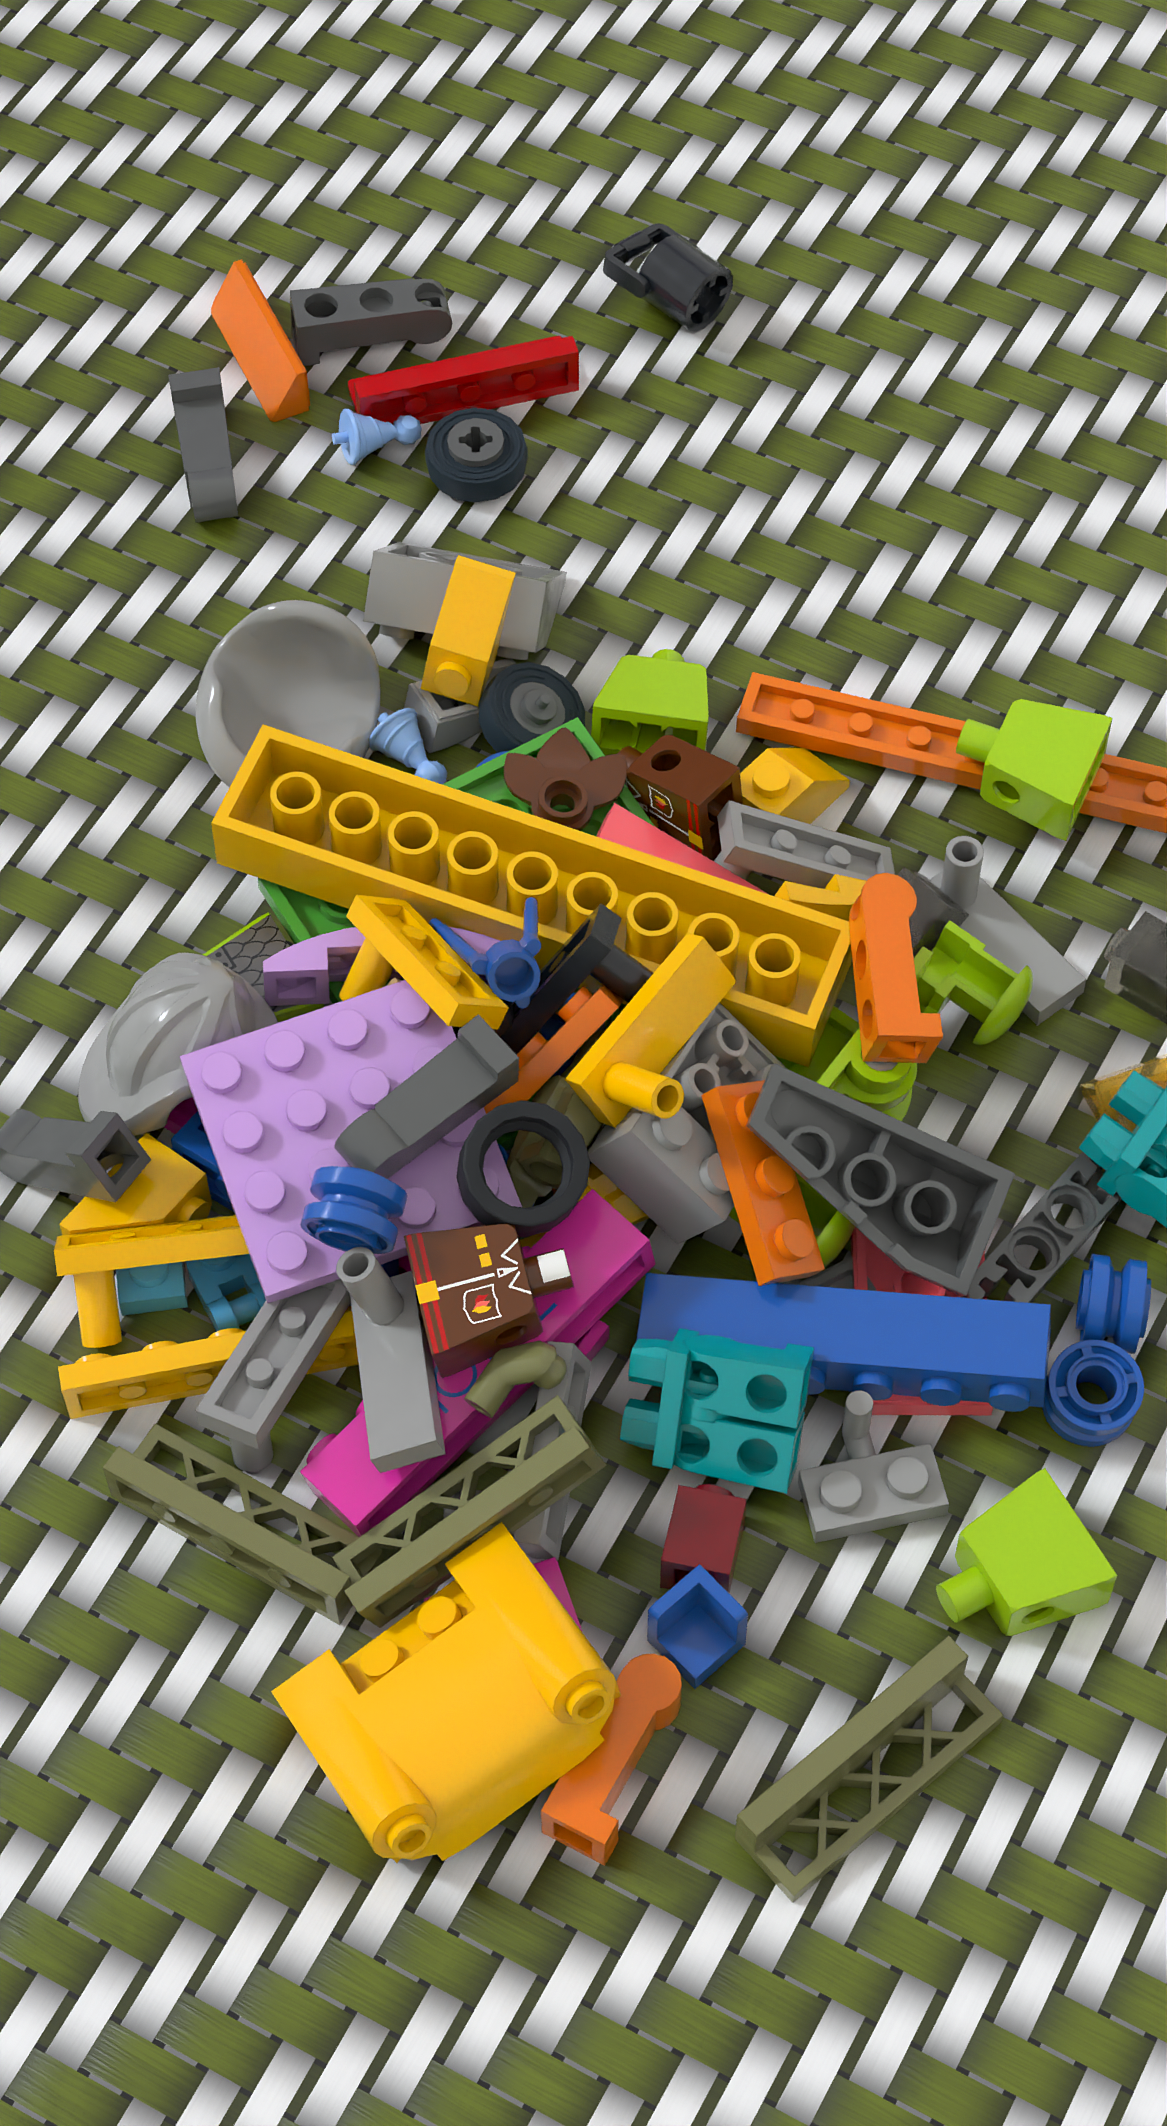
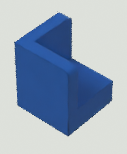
[647,1564,748,1689]

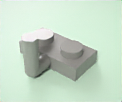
[798,1391,949,1543]

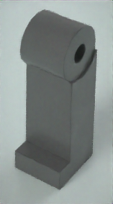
[290,278,453,366]
[168,367,238,523]
[334,1014,519,1179]
[0,1109,151,1203]

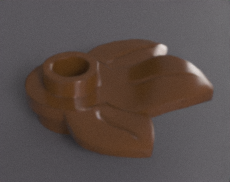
[504,727,627,831]

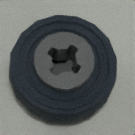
[425,408,528,502]

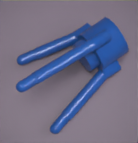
[429,897,541,1008]

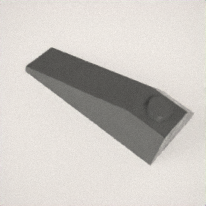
[746,1063,1015,1297]

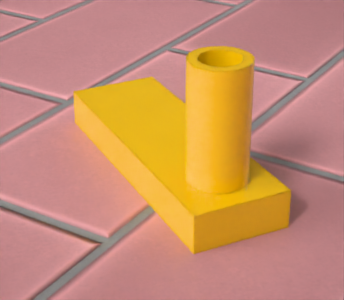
[339,895,509,1030]
[565,933,737,1128]
[54,1215,249,1348]

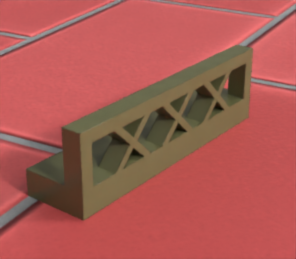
[332,1395,607,1628]
[103,1424,384,1625]
[735,1636,1003,1903]

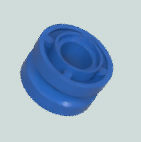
[300,1166,408,1254]
[1076,1254,1151,1354]
[1042,1340,1144,1447]

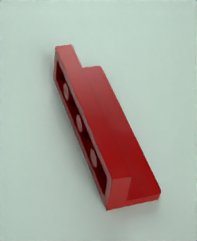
[347,336,579,424]

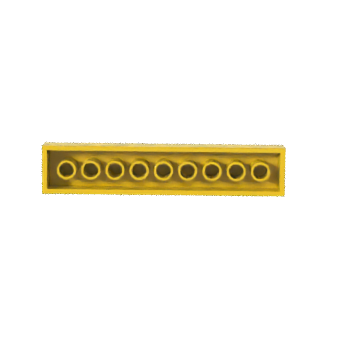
[211,724,852,1067]

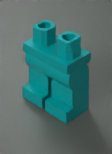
[1079,1070,1167,1228]
[620,1328,814,1494]

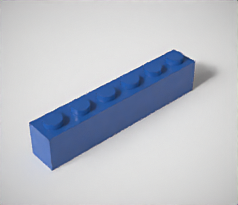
[636,1273,1051,1412]

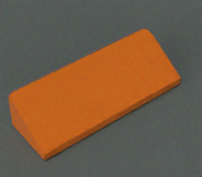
[211,259,310,422]

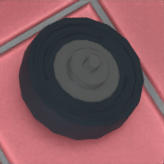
[478,662,585,753]

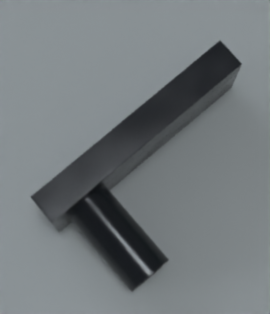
[501,903,653,1054]

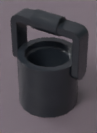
[603,223,733,332]

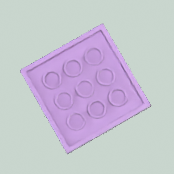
[179,980,522,1304]

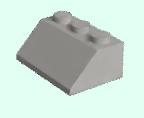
[363,542,567,660]

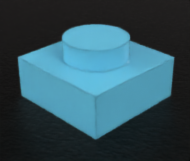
[116,1262,188,1316]

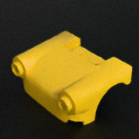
[271,1522,621,1863]

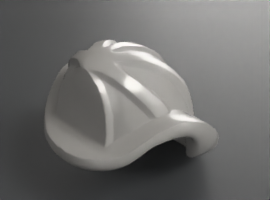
[196,600,380,788]
[78,952,278,1136]

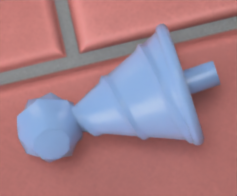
[332,409,422,465]
[369,708,447,784]

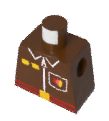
[617,735,743,861]
[404,1224,574,1378]

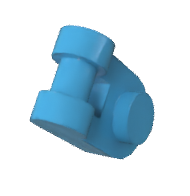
[185,1254,266,1332]

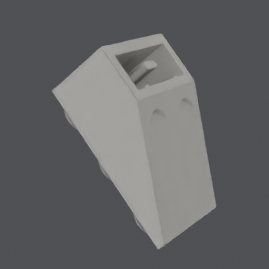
[588,1002,787,1244]

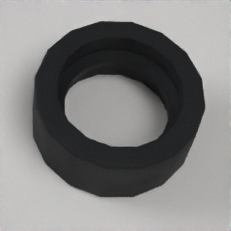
[456,1100,590,1237]

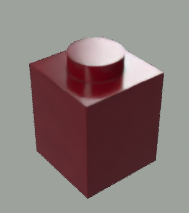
[660,1484,747,1593]

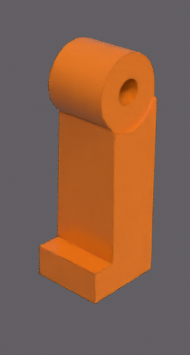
[849,873,943,1063]
[541,1653,682,1866]

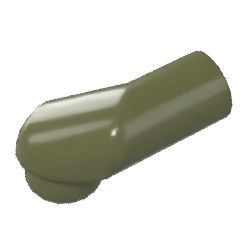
[464,1341,567,1418]

